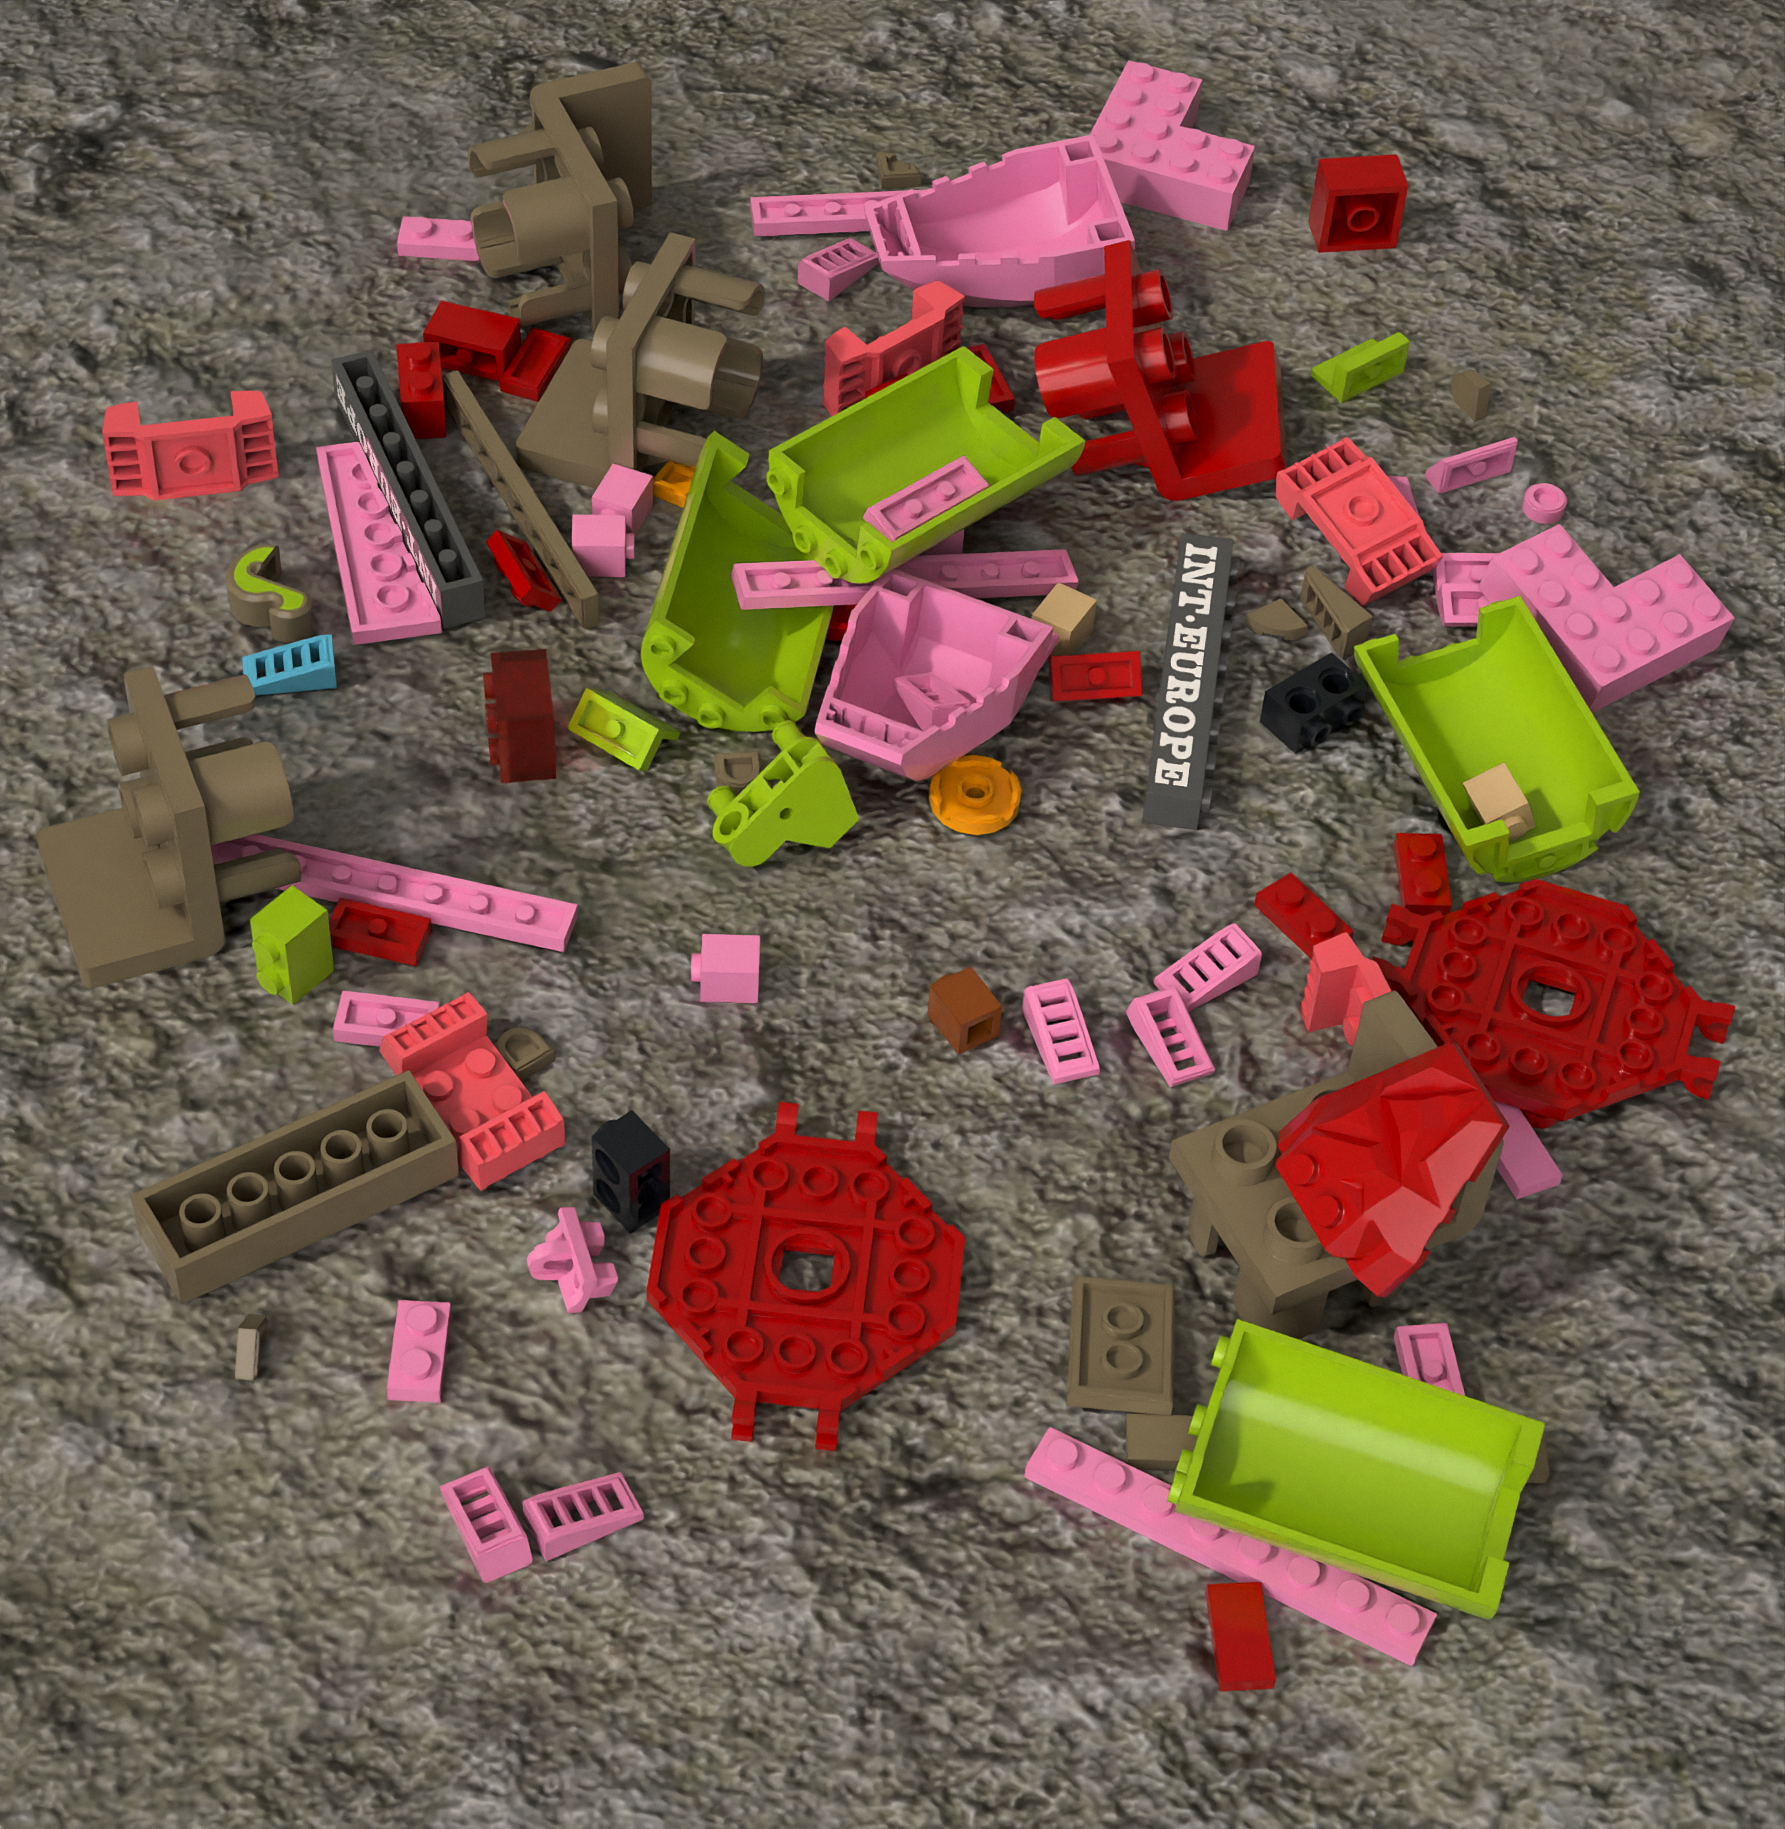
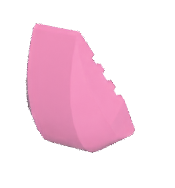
[864,134,1135,308]
[815,569,1054,782]

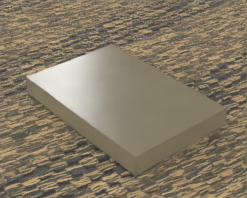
[1066,1276,1175,1416]

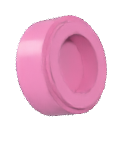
[1522,483,1567,524]

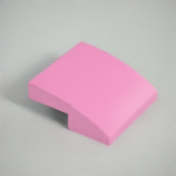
[1432,553,1499,627]

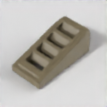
[1300,565,1373,660]

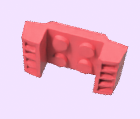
[822,281,965,416]
[102,391,279,501]
[1276,437,1443,607]
[1301,932,1391,1046]
[380,992,566,1191]

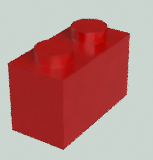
[423,300,521,381]
[396,342,446,439]

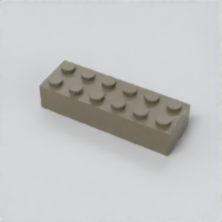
[130,1070,459,1305]

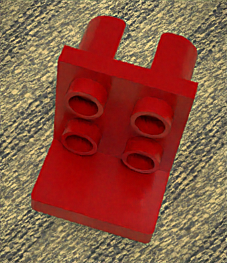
[1034,240,1288,501]

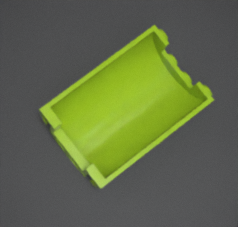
[766,346,1086,584]
[641,431,834,732]
[1354,596,1640,883]
[1167,1319,1545,1620]

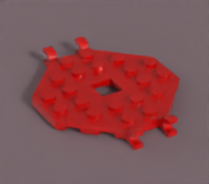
[1372,879,1735,1122]
[647,1102,965,1451]

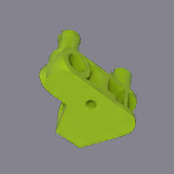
[707,720,859,867]

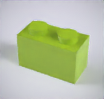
[250,885,334,1005]

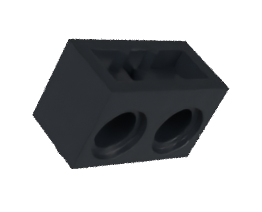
[1259,652,1368,754]
[591,1110,670,1234]

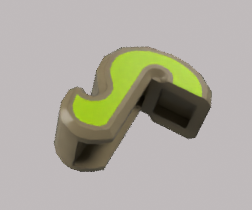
[225,544,315,643]

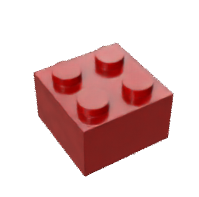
[1308,154,1408,253]

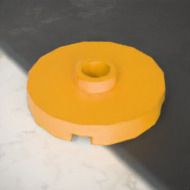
[929,755,1022,835]

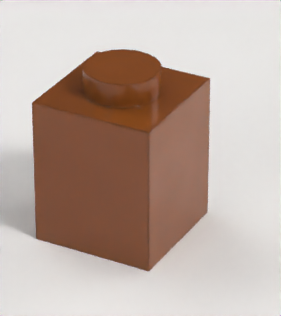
[927,966,1002,1055]

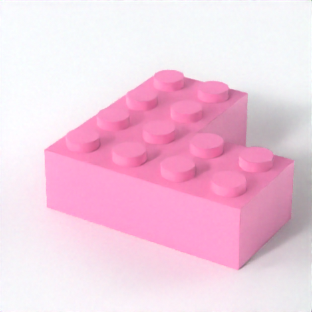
[1090,60,1255,231]
[1478,524,1735,713]

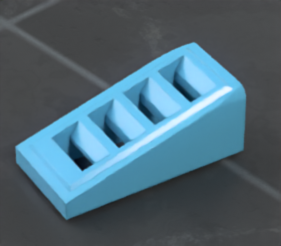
[242,634,337,696]

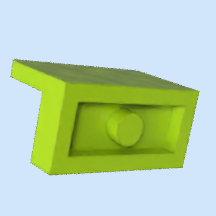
[1311,332,1410,403]
[567,688,681,771]

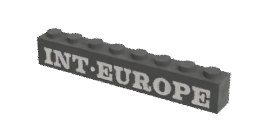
[331,350,486,629]
[1142,532,1240,830]

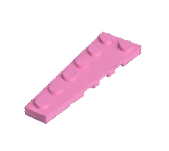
[316,442,442,645]

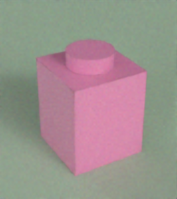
[592,464,653,537]
[572,514,635,577]
[691,934,760,1003]

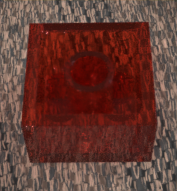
[483,649,556,783]

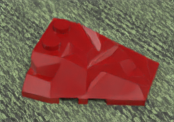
[1275,1042,1510,1298]

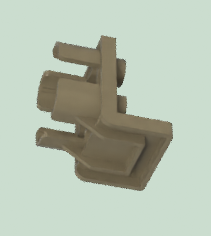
[468,62,652,334]
[516,232,765,489]
[36,666,301,988]
[1169,990,1504,1339]

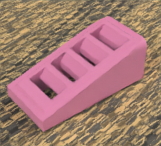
[798,238,880,302]
[893,672,972,731]
[1154,923,1262,1012]
[1022,979,1100,1085]
[1126,986,1215,1087]
[439,1466,533,1583]
[522,1472,644,1562]

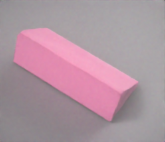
[1424,437,1518,494]

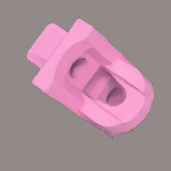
[527,1207,618,1313]

